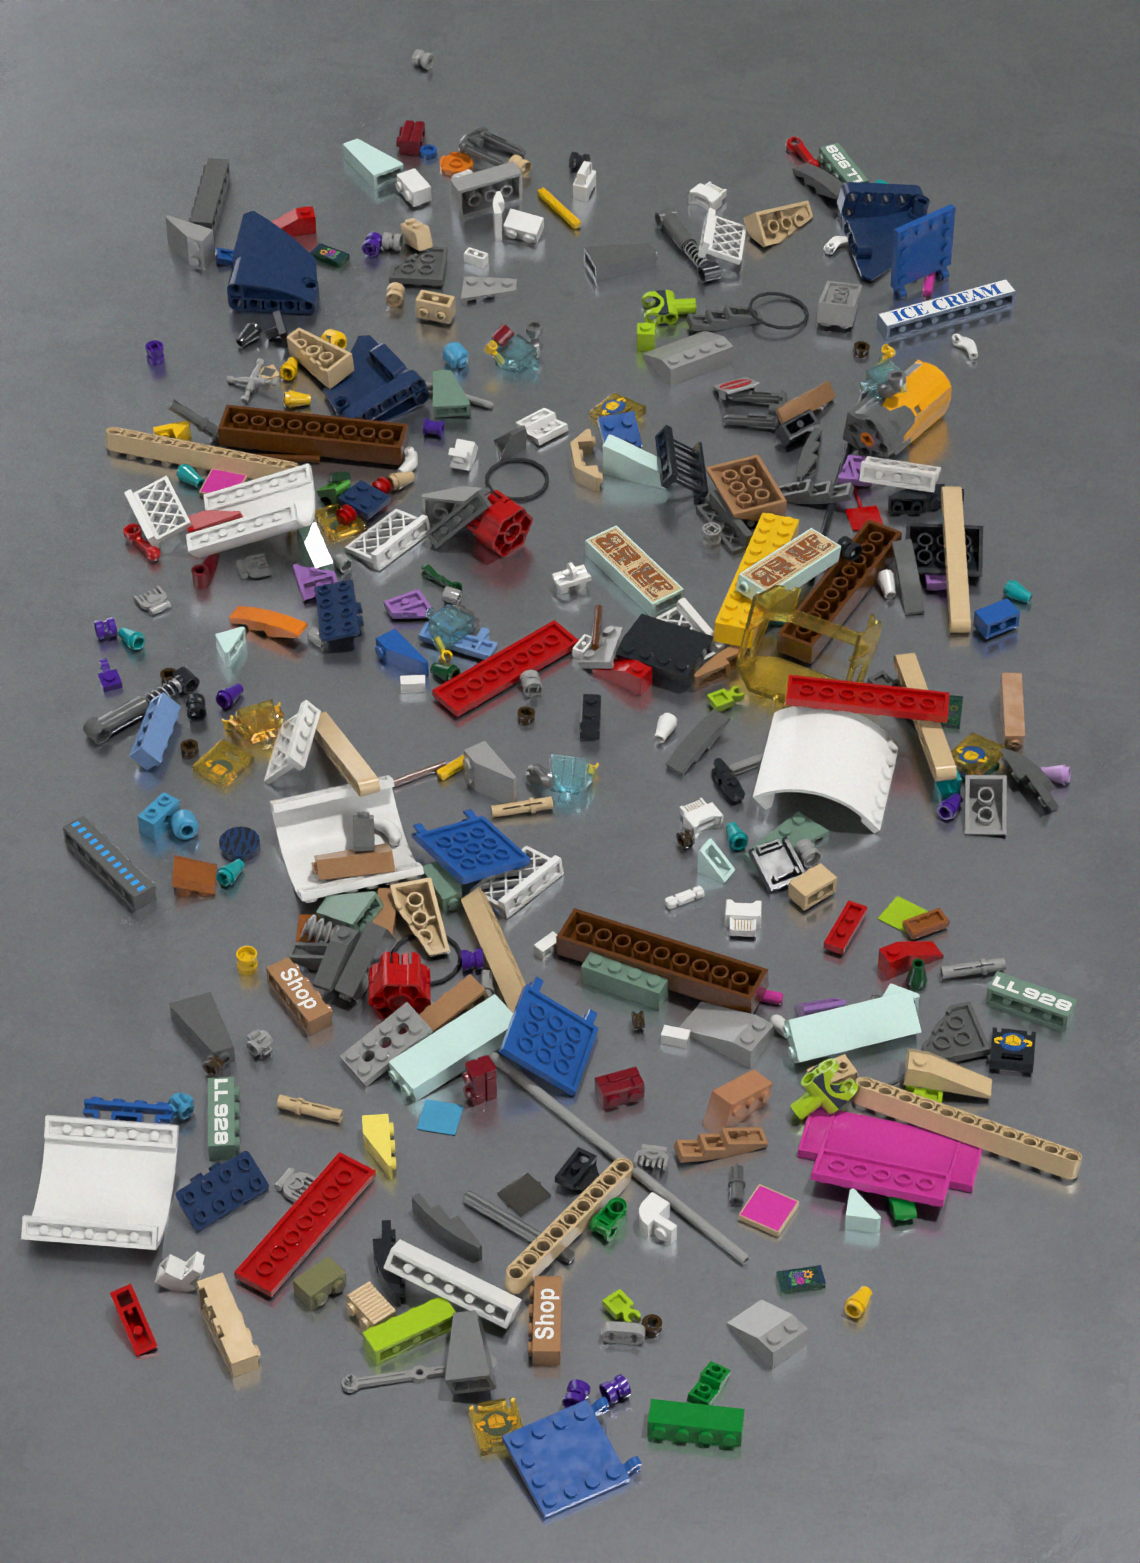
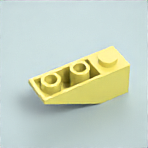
[362,1114,397,1180]

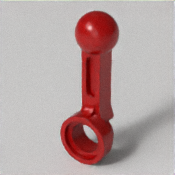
[785,136,820,168]
[123,523,161,562]

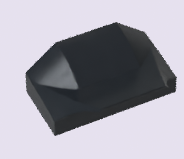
[554,1147,600,1191]

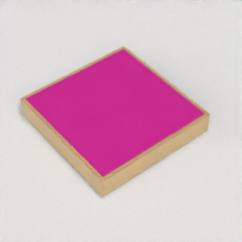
[199,468,248,498]
[738,1184,799,1237]

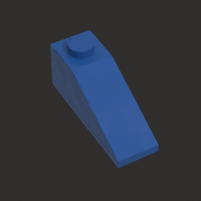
[375,629,429,677]

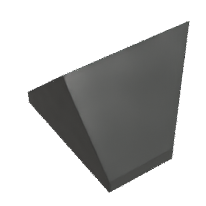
[494,425,526,462]

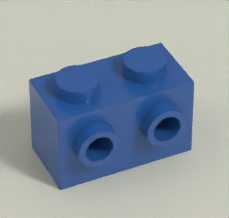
[973,598,1020,639]

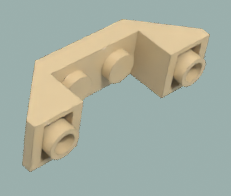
[570,429,603,492]

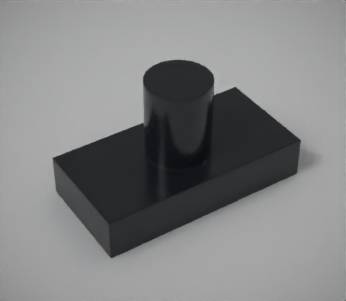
[264,310,288,347]

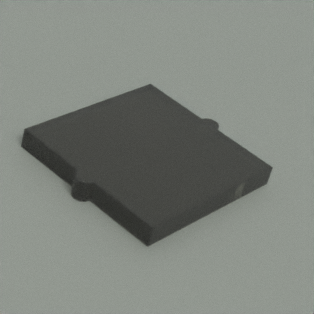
[497,1172,551,1217]

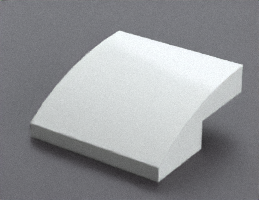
[493,191,505,242]
[515,408,569,446]

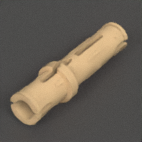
[491,796,553,818]
[277,1094,344,1123]

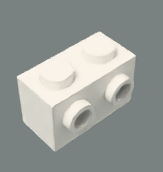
[395,168,432,207]
[503,208,544,244]

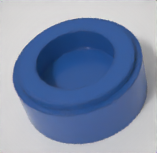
[420,144,437,160]

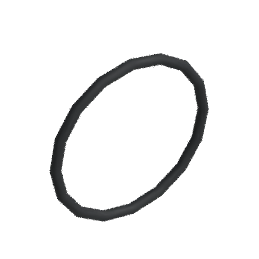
[748,292,809,330]
[485,458,549,501]
[390,933,462,986]

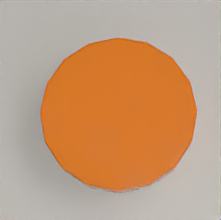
[440,152,473,177]

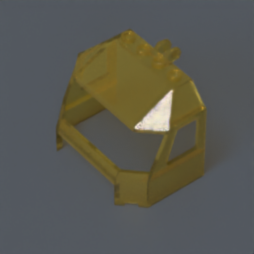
[736,585,883,709]

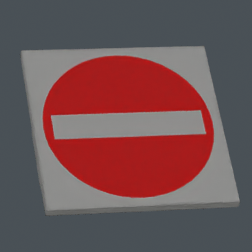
[712,377,760,400]

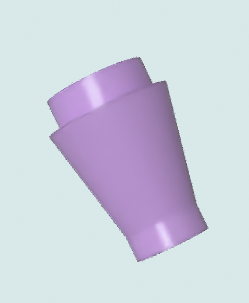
[1041,764,1071,785]

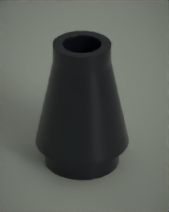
[236,322,262,348]

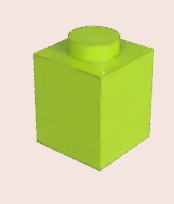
[637,322,656,351]

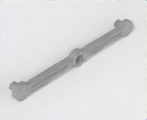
[342,1354,497,1393]

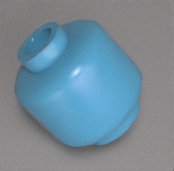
[442,342,469,369]
[170,809,199,840]

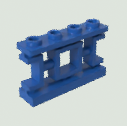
[83,1097,174,1124]

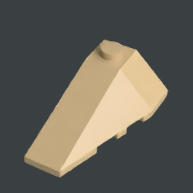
[743,201,813,247]
[390,877,450,957]
[904,1048,992,1099]

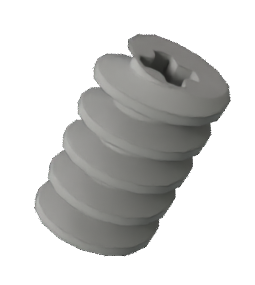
[300,914,340,943]

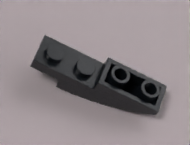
[888,484,964,513]
[373,1220,405,1307]

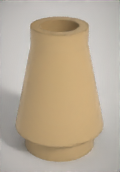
[386,471,415,491]

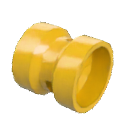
[236,946,258,976]

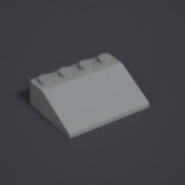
[643,331,733,387]

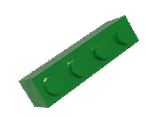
[647,1399,745,1446]

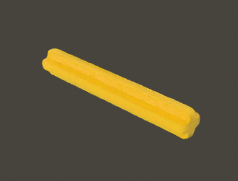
[537,187,581,229]

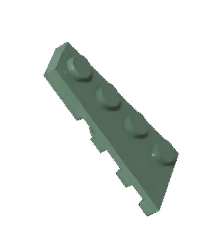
[744,811,829,867]

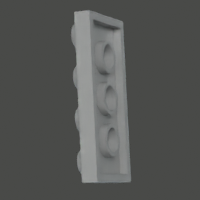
[340,1002,434,1087]

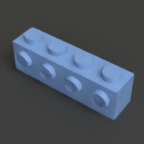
[129,692,181,770]

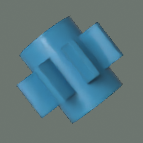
[168,1092,195,1120]

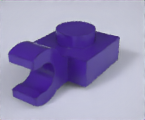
[97,658,123,693]

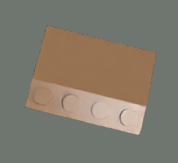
[706,454,787,521]

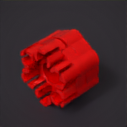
[466,490,533,557]
[368,951,431,1020]

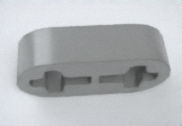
[601,1321,646,1345]

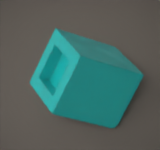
[934,768,962,800]

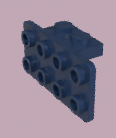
[315,580,364,642]
[174,1151,269,1231]

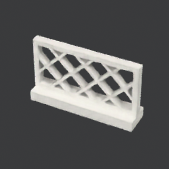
[698,208,746,265]
[859,456,941,493]
[124,475,192,549]
[345,509,430,571]
[656,598,725,666]
[264,700,321,785]
[469,846,564,919]

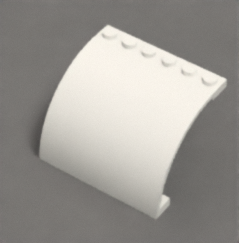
[186,463,315,558]
[753,706,899,833]
[270,775,424,903]
[21,1115,179,1250]

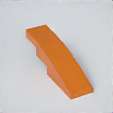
[228,606,308,638]

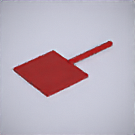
[845,485,883,532]

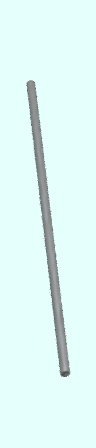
[431,1000,750,1265]

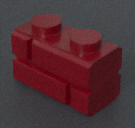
[396,120,425,156]
[462,1055,497,1106]
[595,1067,645,1108]

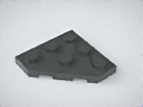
[389,246,448,286]
[921,1001,991,1062]

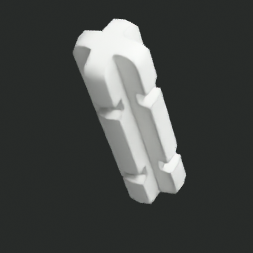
[665,886,704,909]

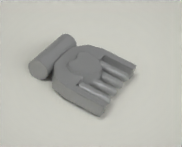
[235,553,272,579]
[134,585,171,616]
[633,1144,669,1171]
[274,1168,316,1202]

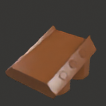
[172,855,217,897]

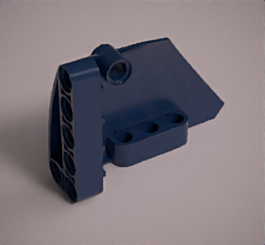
[837,182,930,281]
[227,211,319,314]
[323,335,429,422]

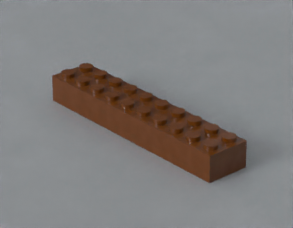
[218,405,409,465]
[777,519,902,664]
[556,908,769,1014]

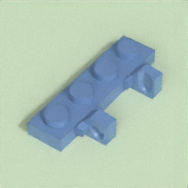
[418,616,498,660]

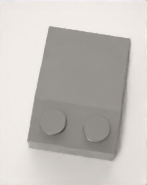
[166,215,215,270]
[421,486,482,530]
[463,741,517,804]
[965,775,1007,835]
[727,1299,808,1369]

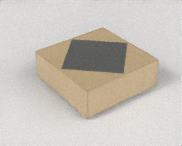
[258,364,281,380]

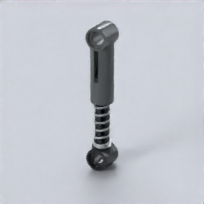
[655,207,721,283]
[83,667,200,744]

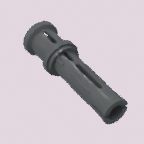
[168,399,219,441]

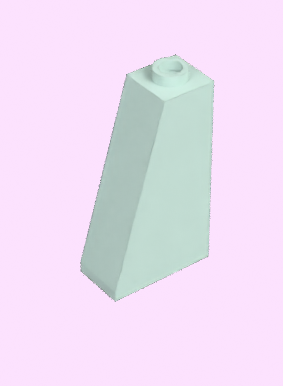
[343,138,404,189]
[603,434,666,490]

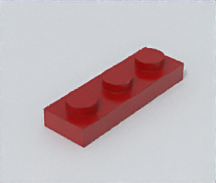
[823,900,868,955]

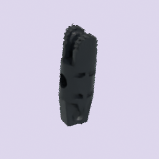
[711,758,745,801]

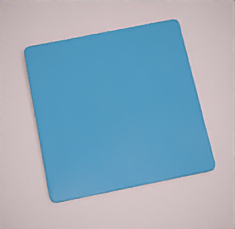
[417,1099,464,1135]

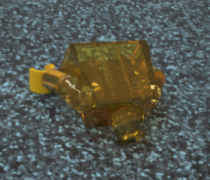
[222,699,284,750]

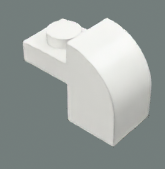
[448,439,478,471]
[639,1192,677,1244]
[155,1252,205,1292]

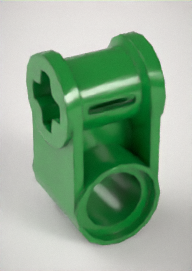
[589,1197,628,1241]

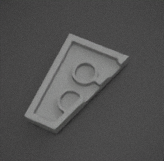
[461,276,517,304]
[579,626,625,669]

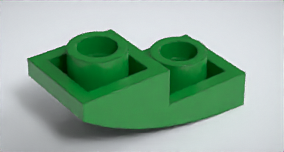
[888,1196,917,1221]
[687,1361,731,1405]

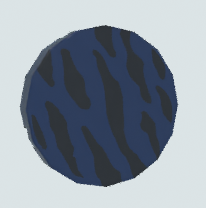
[219,826,260,861]

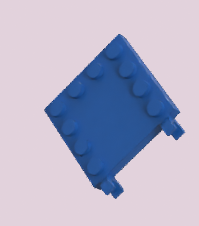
[890,204,956,300]
[411,809,531,884]
[499,976,598,1096]
[502,1397,642,1519]

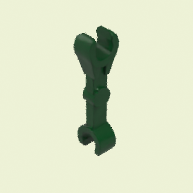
[421,564,462,591]

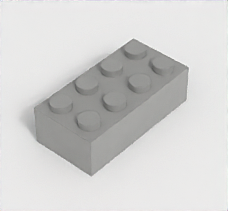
[450,161,523,219]

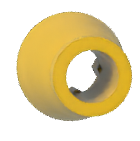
[279,357,298,380]
[283,390,311,408]
[844,1286,872,1318]

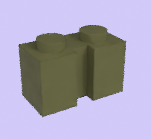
[293,1256,347,1311]

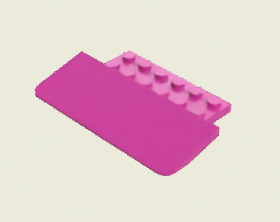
[797,1107,983,1207]

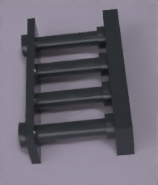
[655,425,709,504]

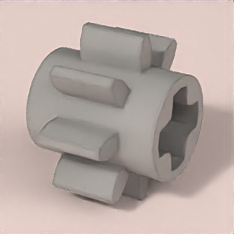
[246,1029,273,1057]

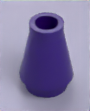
[216,683,244,708]
[937,793,963,820]

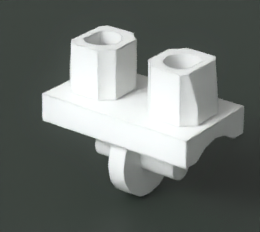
[552,562,591,594]

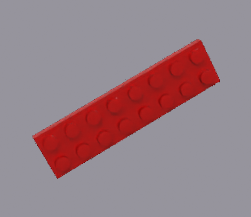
[432,620,579,717]
[785,674,949,723]
[234,1152,376,1298]

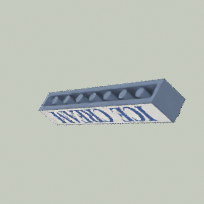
[877,279,1016,341]

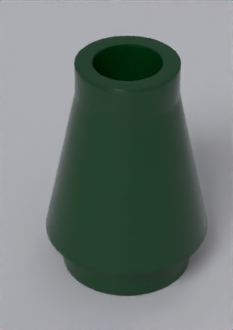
[430,662,461,682]
[906,959,928,990]

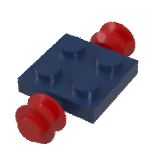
[336,477,392,526]

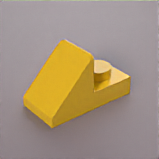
[153,421,191,441]

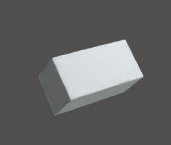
[464,247,488,268]
[572,634,592,660]
[400,675,426,693]
[534,931,557,961]
[661,1025,691,1049]

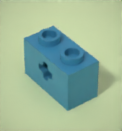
[137,792,180,842]

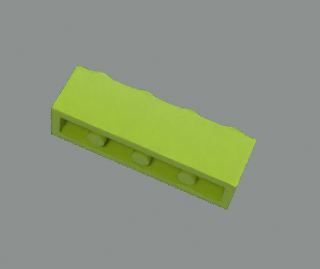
[362,1296,456,1366]

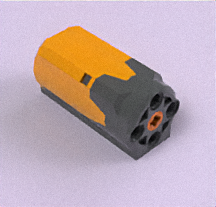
[843,357,952,459]

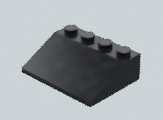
[905,523,983,577]
[616,614,713,688]

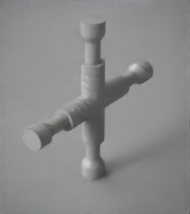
[226,358,279,404]

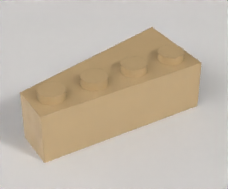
[286,328,354,389]
[197,1272,261,1378]

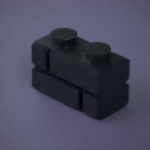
[775,409,820,447]
[580,694,601,740]

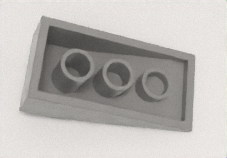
[816,281,863,328]
[679,1002,774,1068]

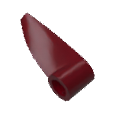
[491,323,515,348]
[191,553,220,590]

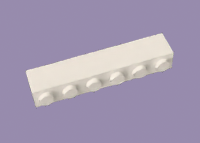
[384,1240,522,1329]

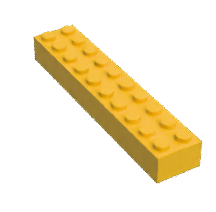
[713,513,799,649]

